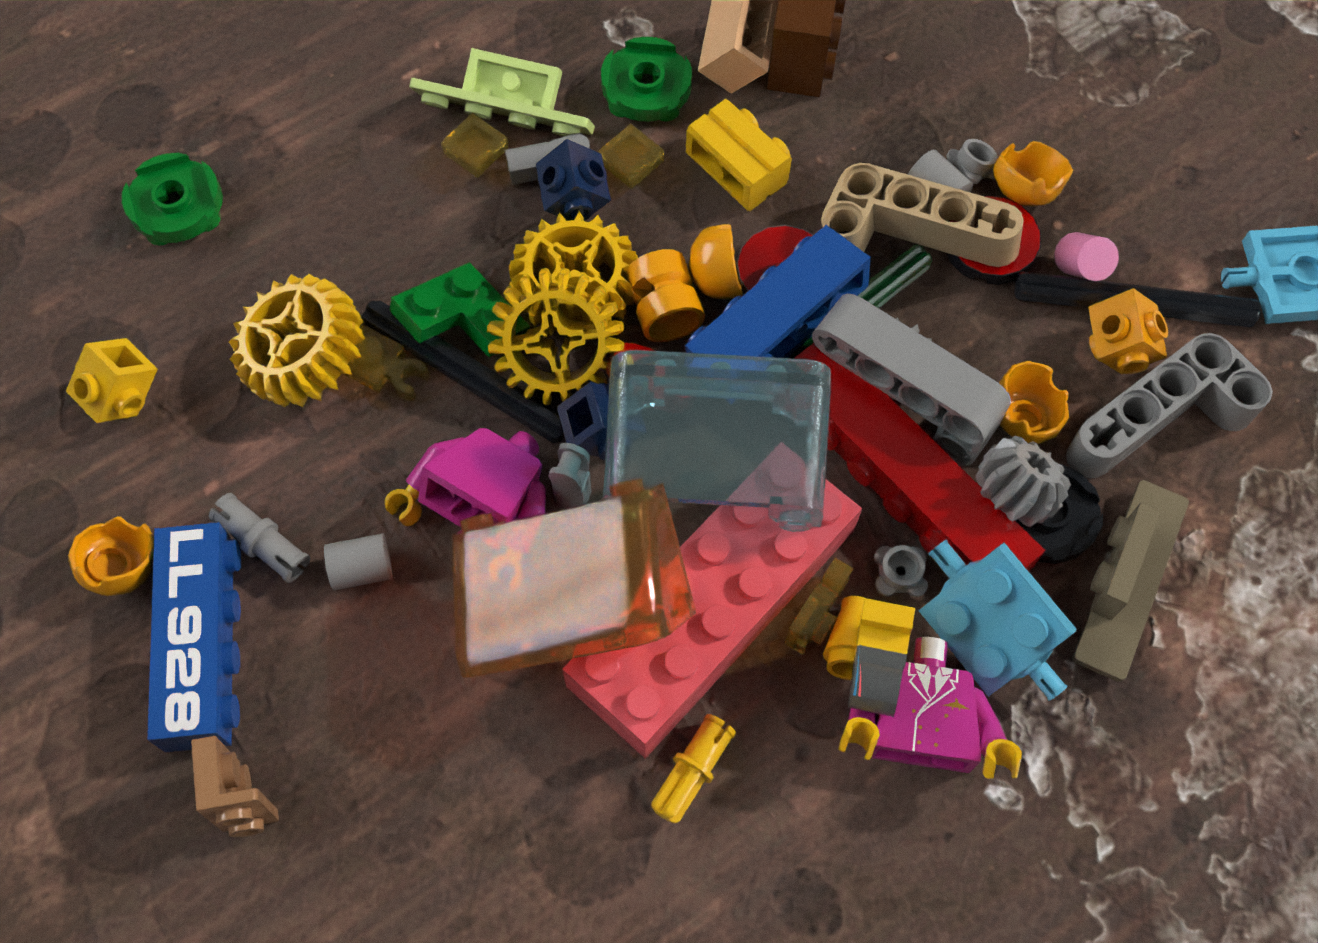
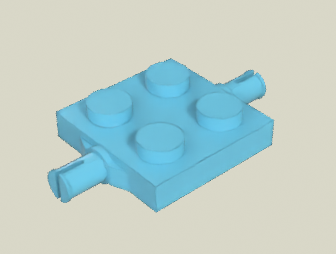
[1221,226,1318,324]
[919,539,1077,701]

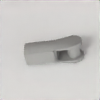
[505,133,590,185]
[548,443,592,513]

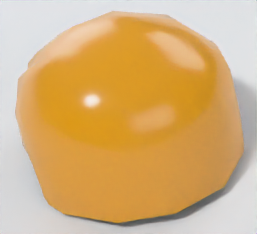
[993,141,1073,207]
[689,224,743,299]
[999,360,1069,443]
[68,516,154,596]

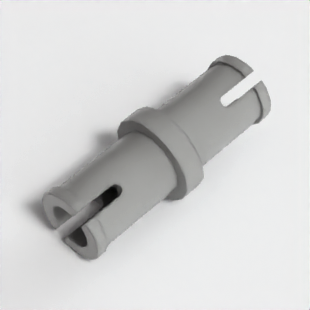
[209,493,310,583]

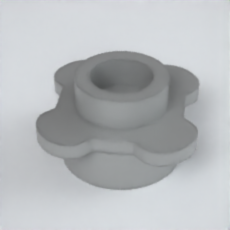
[946,139,998,184]
[874,545,928,597]

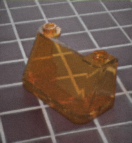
[452,478,697,678]

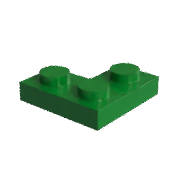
[389,262,530,357]

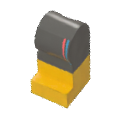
[848,598,915,717]

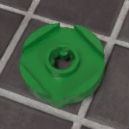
[601,37,692,122]
[122,153,223,246]

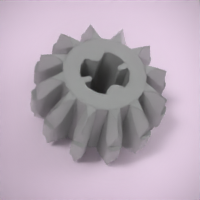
[975,436,1071,527]

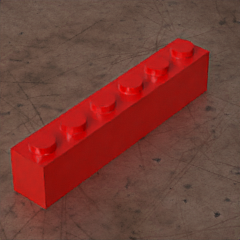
[777,343,1046,572]

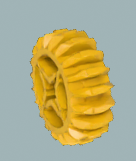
[509,211,638,339]
[487,268,624,405]
[229,274,365,407]

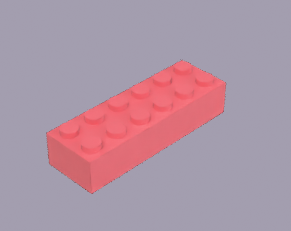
[562,443,862,759]

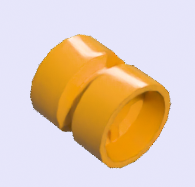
[625,249,705,342]

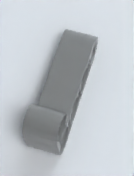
[812,293,1011,467]
[1066,333,1273,478]

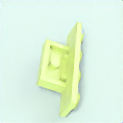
[409,48,595,137]

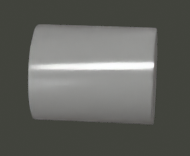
[908,149,973,193]
[324,533,392,591]

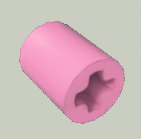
[1054,232,1119,281]

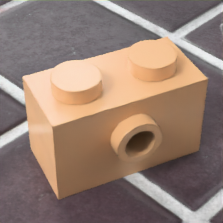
[698,0,779,94]

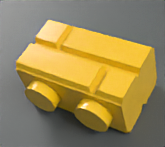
[686,99,792,211]

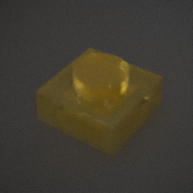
[441,113,509,178]
[598,124,664,189]

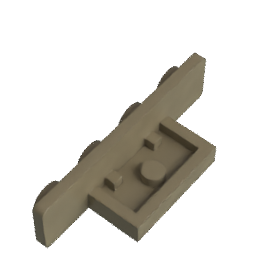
[1072,480,1189,682]

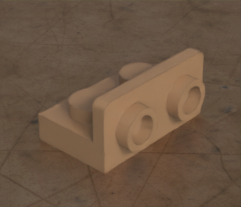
[191,736,279,837]

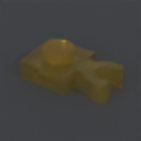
[343,325,430,401]
[785,558,854,655]

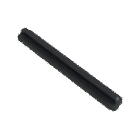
[1014,271,1260,327]
[361,301,565,443]

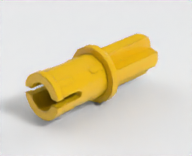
[651,714,736,824]

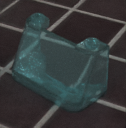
[603,350,831,532]

